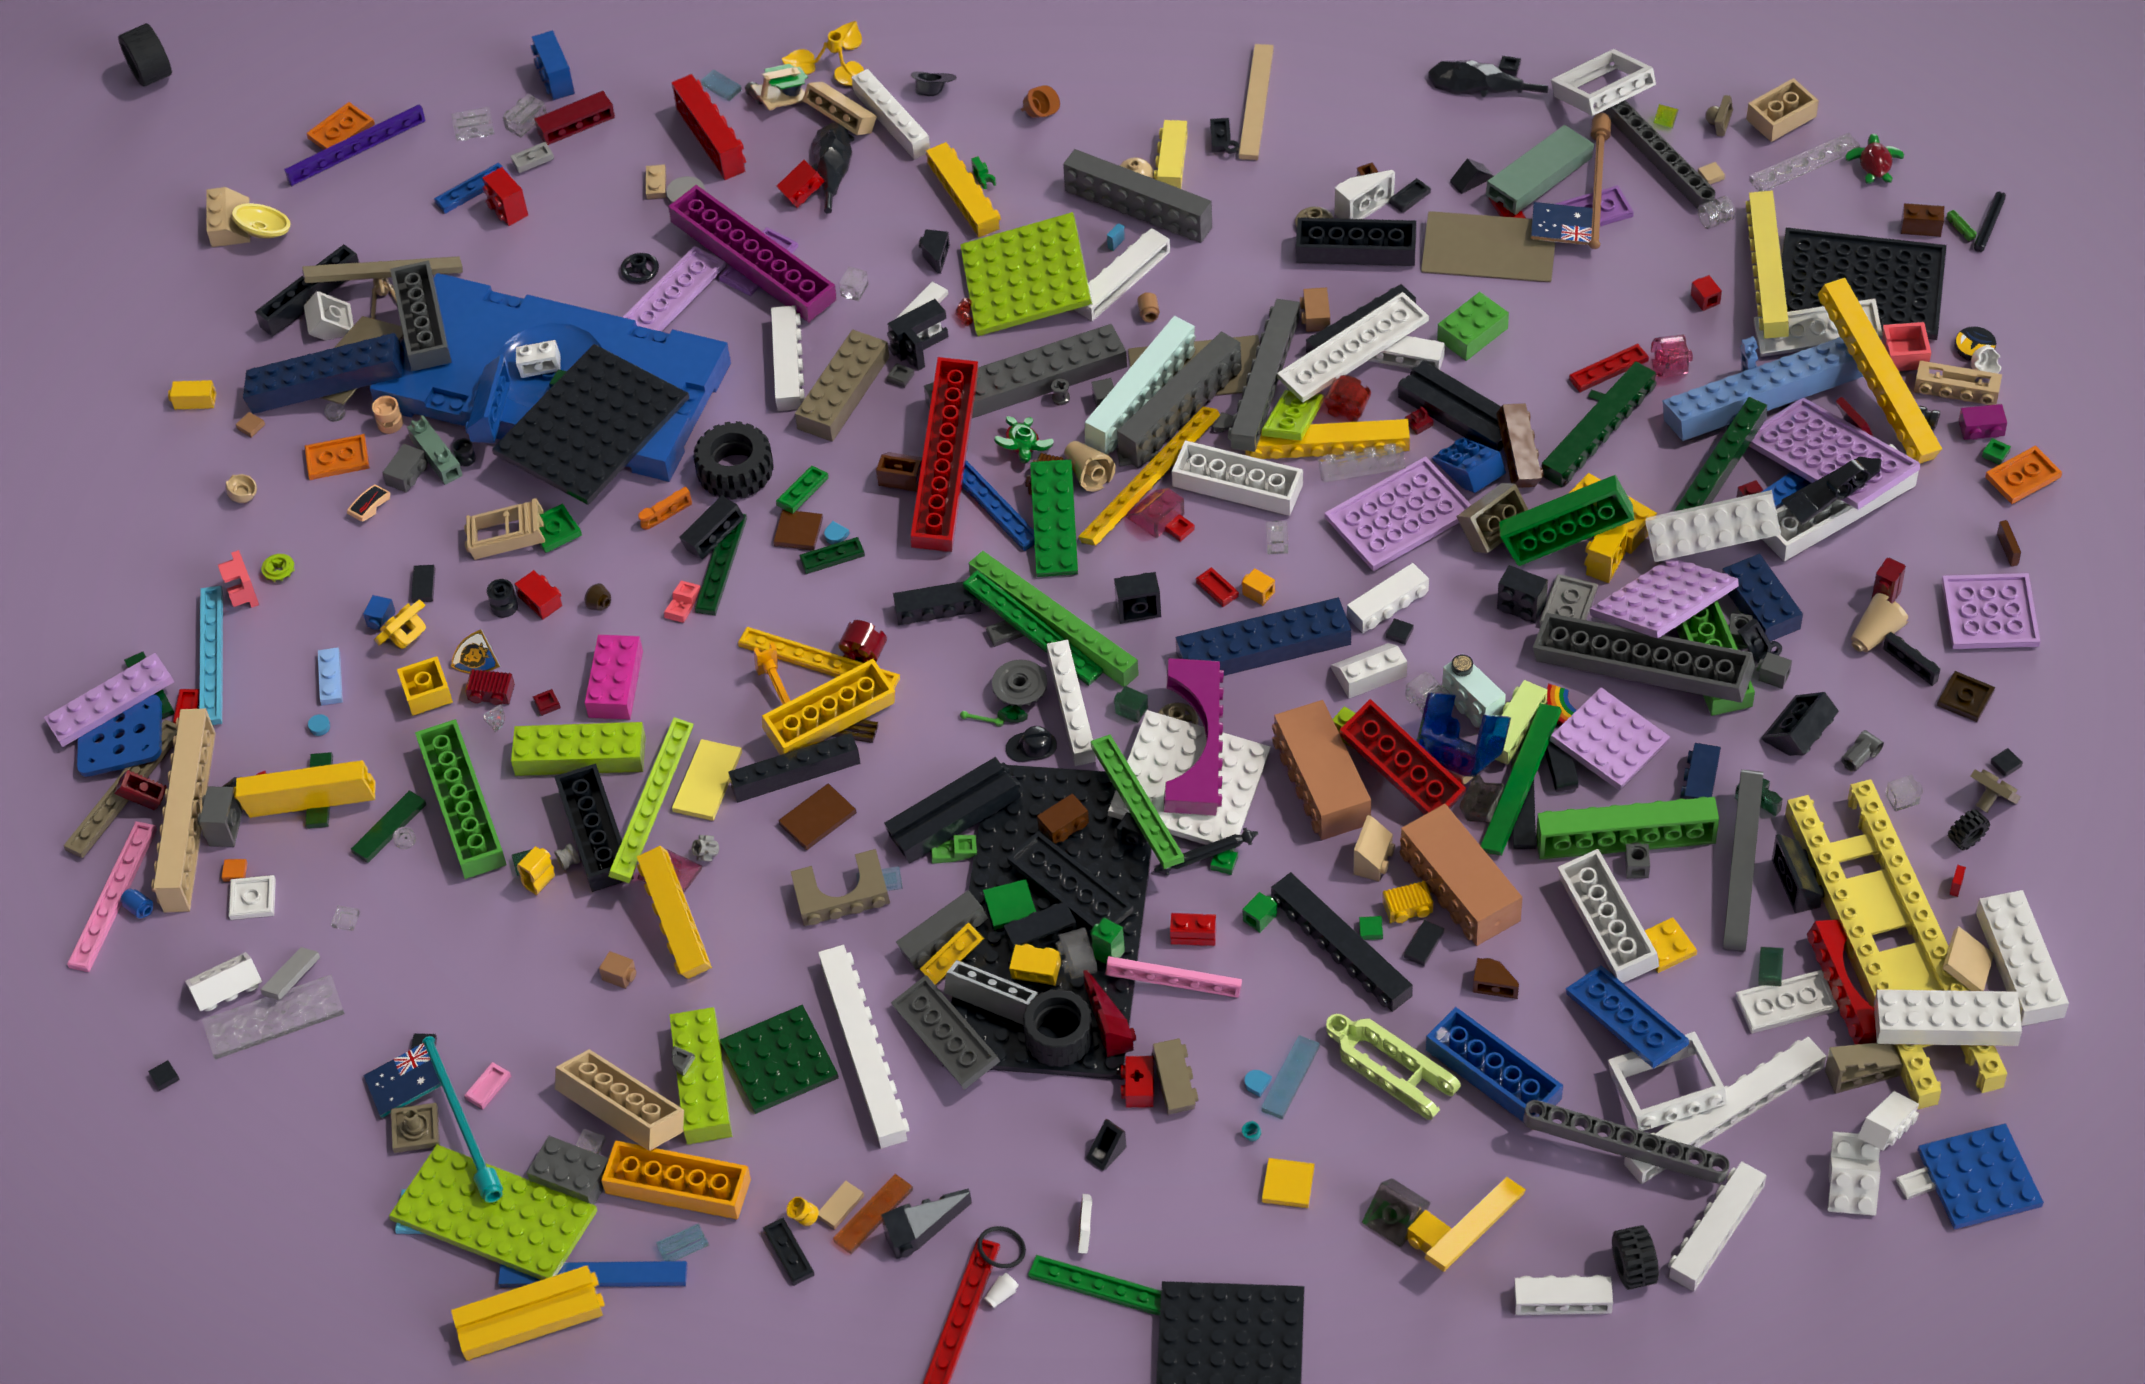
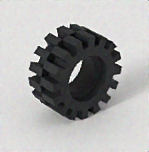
[1948,809,1991,850]

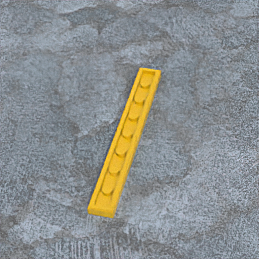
[738,627,900,690]

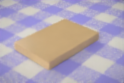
[1943,926,1994,991]

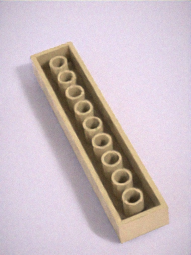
[151,708,216,912]

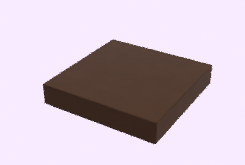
[773,509,823,550]

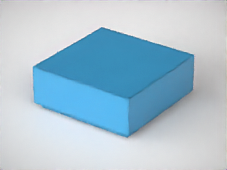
[1107,223,1125,251]

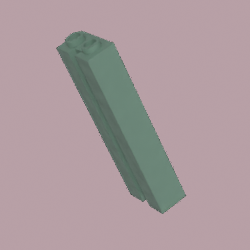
[1486,125,1594,215]

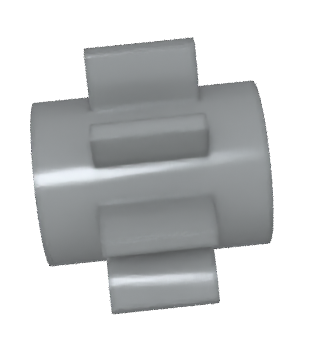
[692,835,719,861]

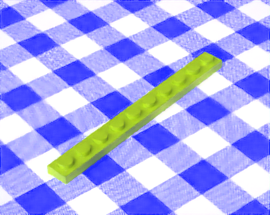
[608,717,694,884]

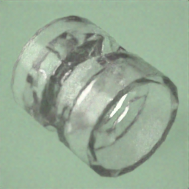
[1698,196,1735,229]

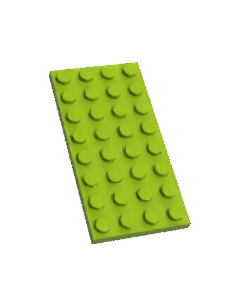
[389,1144,597,1280]

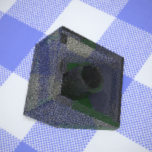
[1362,1178,1431,1247]

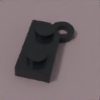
[1210,118,1239,154]
[1737,618,1782,663]

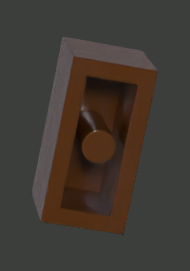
[1901,203,1944,237]
[1037,793,1089,844]

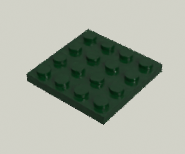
[720,1004,839,1114]

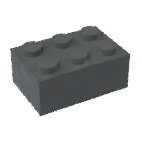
[527,1136,609,1205]

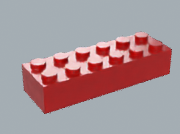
[671,74,746,180]
[1339,699,1466,815]

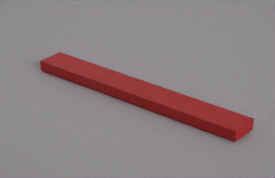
[923,1238,1000,1384]

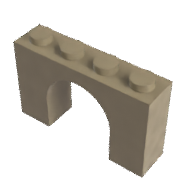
[790,849,890,926]

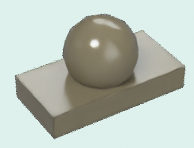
[1705,95,1733,137]

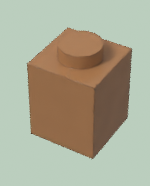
[599,951,636,989]

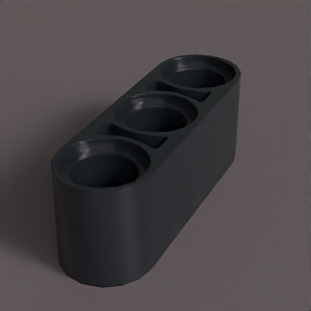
[1545,741,1579,792]

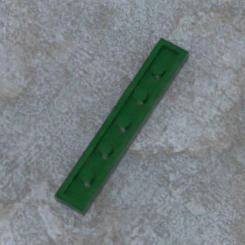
[695,514,747,616]

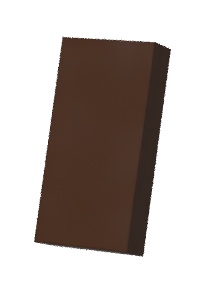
[1997,520,2021,567]

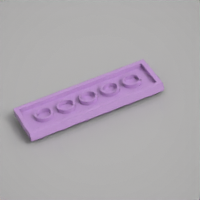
[623,246,726,331]
[44,653,174,747]

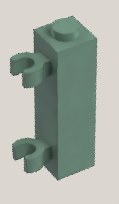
[407,415,463,485]

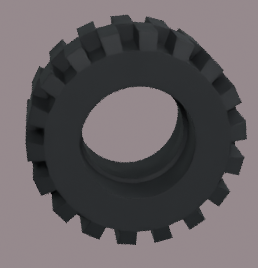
[1612,1225,1659,1290]

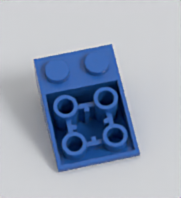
[1432,437,1506,493]

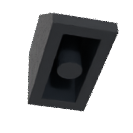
[919,229,950,274]

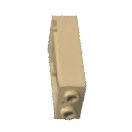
[464,498,545,560]

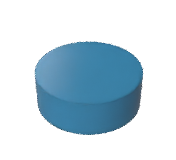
[308,714,331,736]

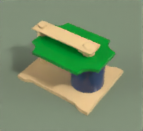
[751,64,808,110]

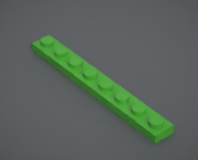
[1091,734,1184,869]

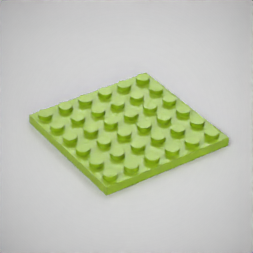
[960,212,1092,336]

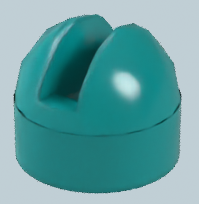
[1242,1121,1261,1141]

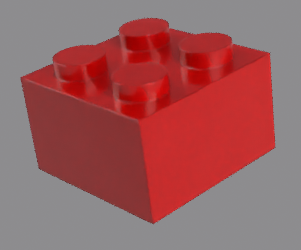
[482,167,529,226]

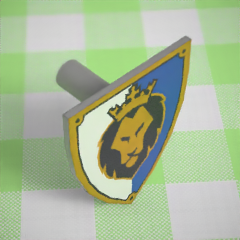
[451,629,501,673]

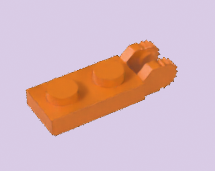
[638,486,692,530]

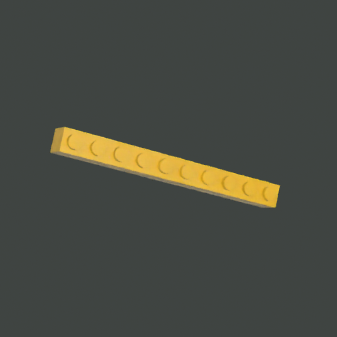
[1817,278,1942,464]

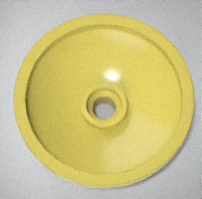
[232,204,291,238]

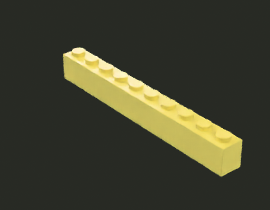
[1745,190,1789,339]

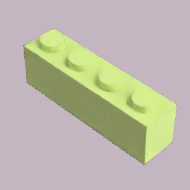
[1483,680,1547,765]

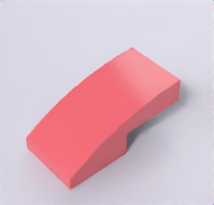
[664,580,700,623]

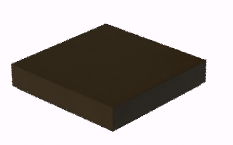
[1937,671,1995,722]

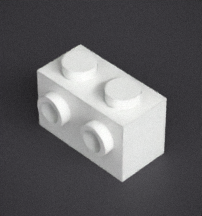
[516,340,561,378]

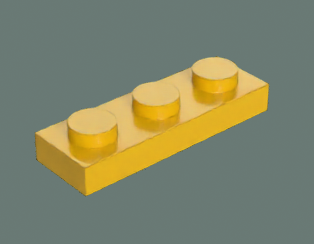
[920,922,984,985]

